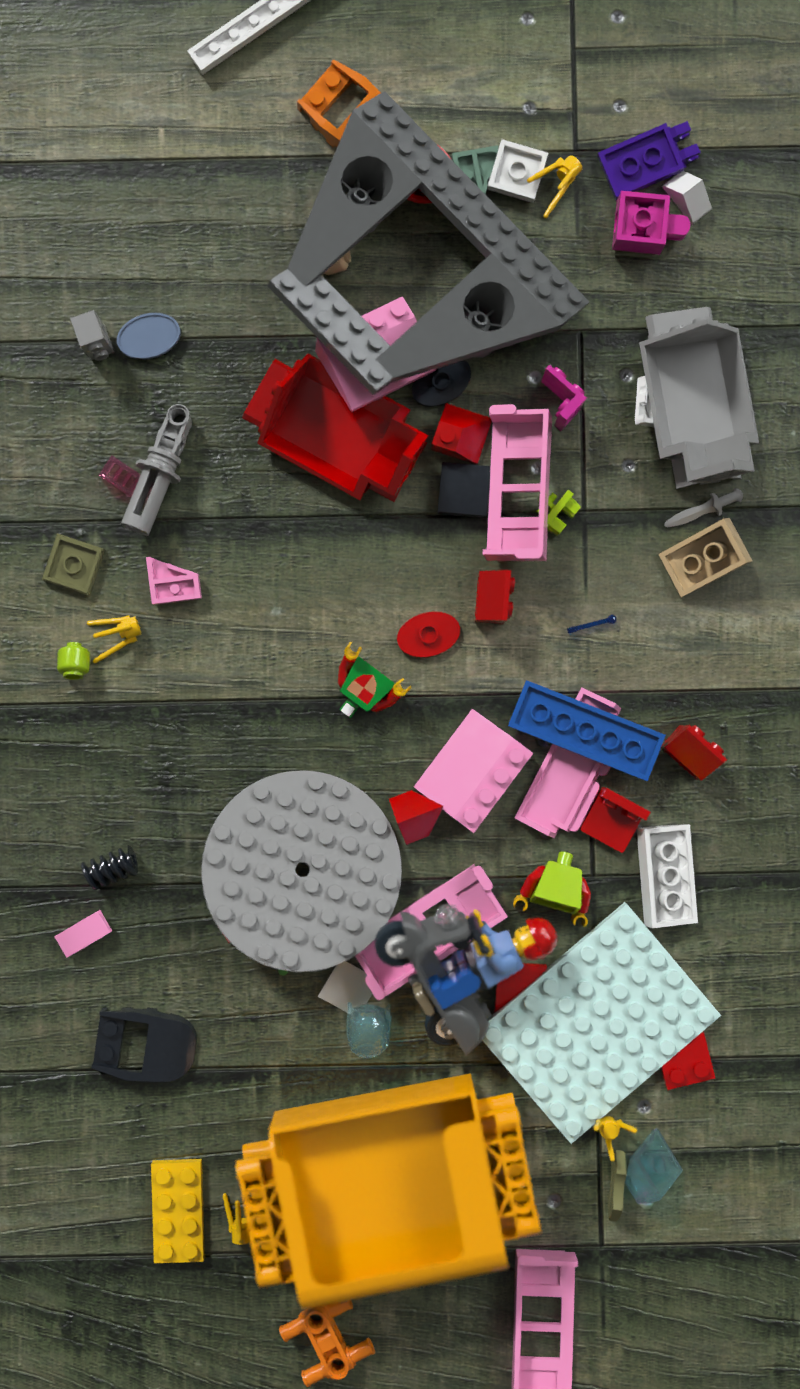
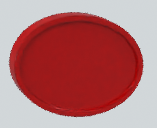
[397,612,460,658]

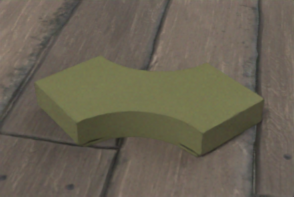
[608,1150,627,1222]

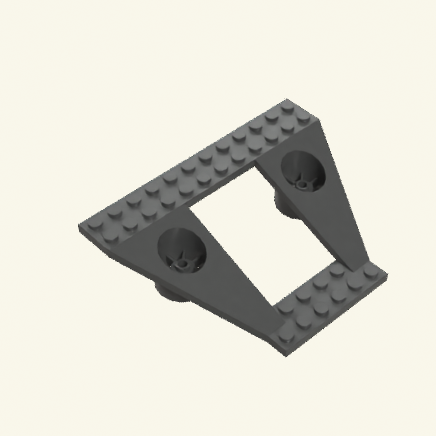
[268,91,589,396]

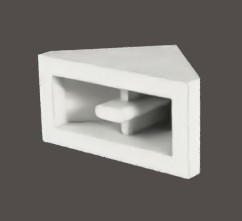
[662,171,712,224]

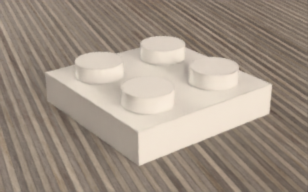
[487,139,548,203]

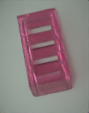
[98,455,153,497]

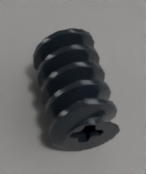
[81,845,138,890]

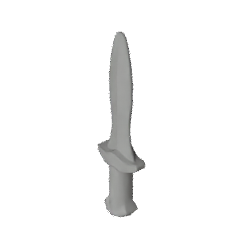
[664,488,743,527]

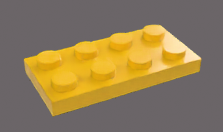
[151,1159,205,1263]

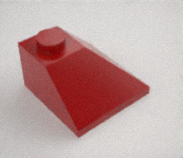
[431,403,492,465]

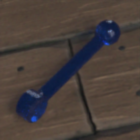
[567,614,617,633]

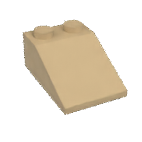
[659,518,752,597]

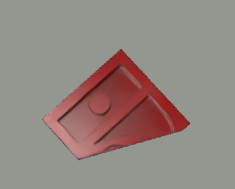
[661,1031,715,1090]

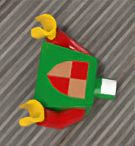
[338,642,411,718]

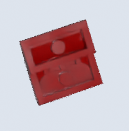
[494,963,547,1013]

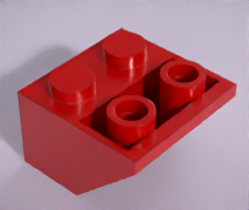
[474,570,515,624]
[661,725,727,781]

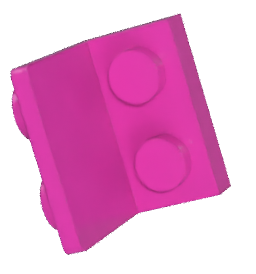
[541,365,586,431]

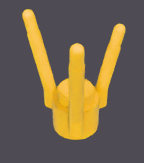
[527,156,582,218]
[87,615,141,663]
[594,1116,637,1161]
[223,1193,256,1245]

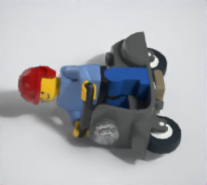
[375,904,558,1056]

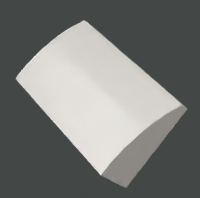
[636,824,698,928]

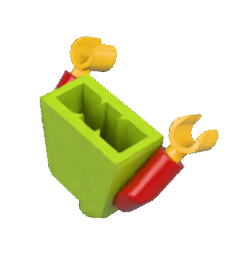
[513,852,591,927]

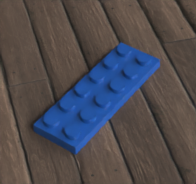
[508,680,666,781]

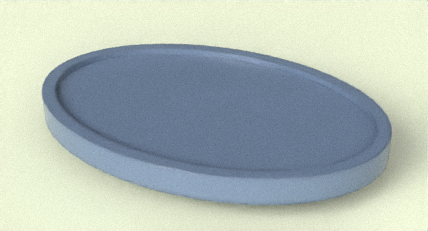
[117,313,181,360]

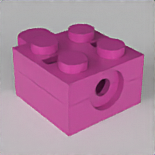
[612,191,690,255]

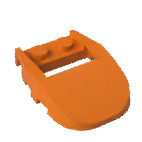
[297,59,381,148]

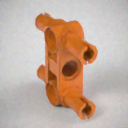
[279,1300,375,1387]

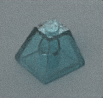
[625,1128,683,1204]

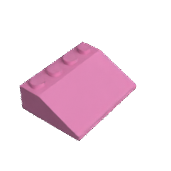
[315,296,436,412]
[414,709,533,833]

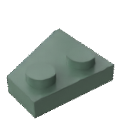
[451,145,499,194]

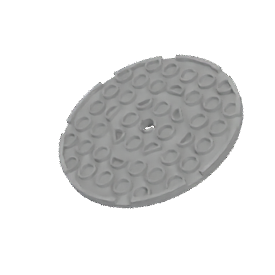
[202,771,402,972]

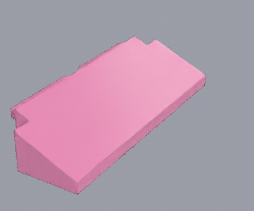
[515,687,621,839]

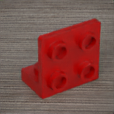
[580,787,651,853]

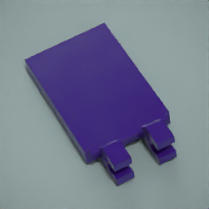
[597,121,701,200]

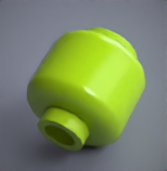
[57,642,90,680]

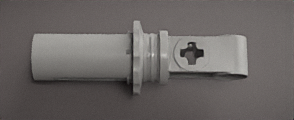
[121,404,192,536]

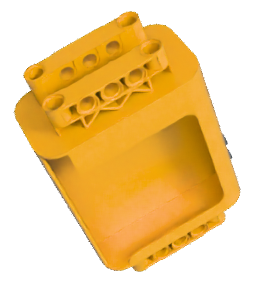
[236,1073,541,1309]

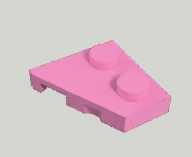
[146,557,202,605]

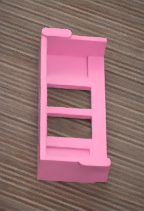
[483,404,552,561]
[355,864,508,1000]
[512,1249,578,1389]

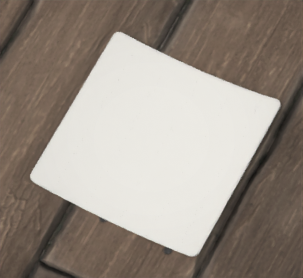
[318,961,373,1018]

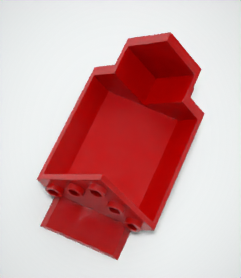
[242,353,428,502]

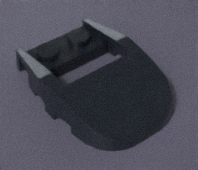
[91,1007,197,1082]

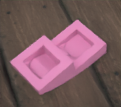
[54,910,112,958]

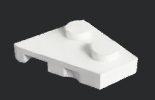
[635,376,654,427]

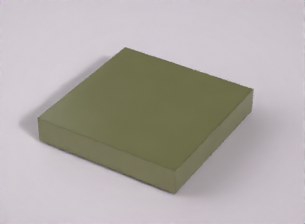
[42,533,105,596]

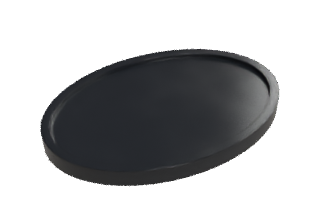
[412,360,471,407]

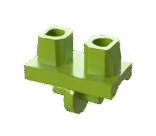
[537,490,581,536]

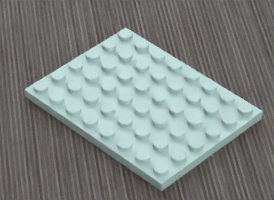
[483,902,721,1144]

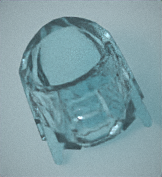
[346,1002,392,1058]

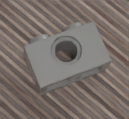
[70,310,114,360]

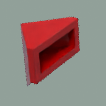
[389,790,444,845]

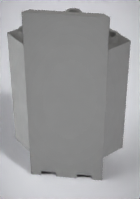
[639,307,759,489]

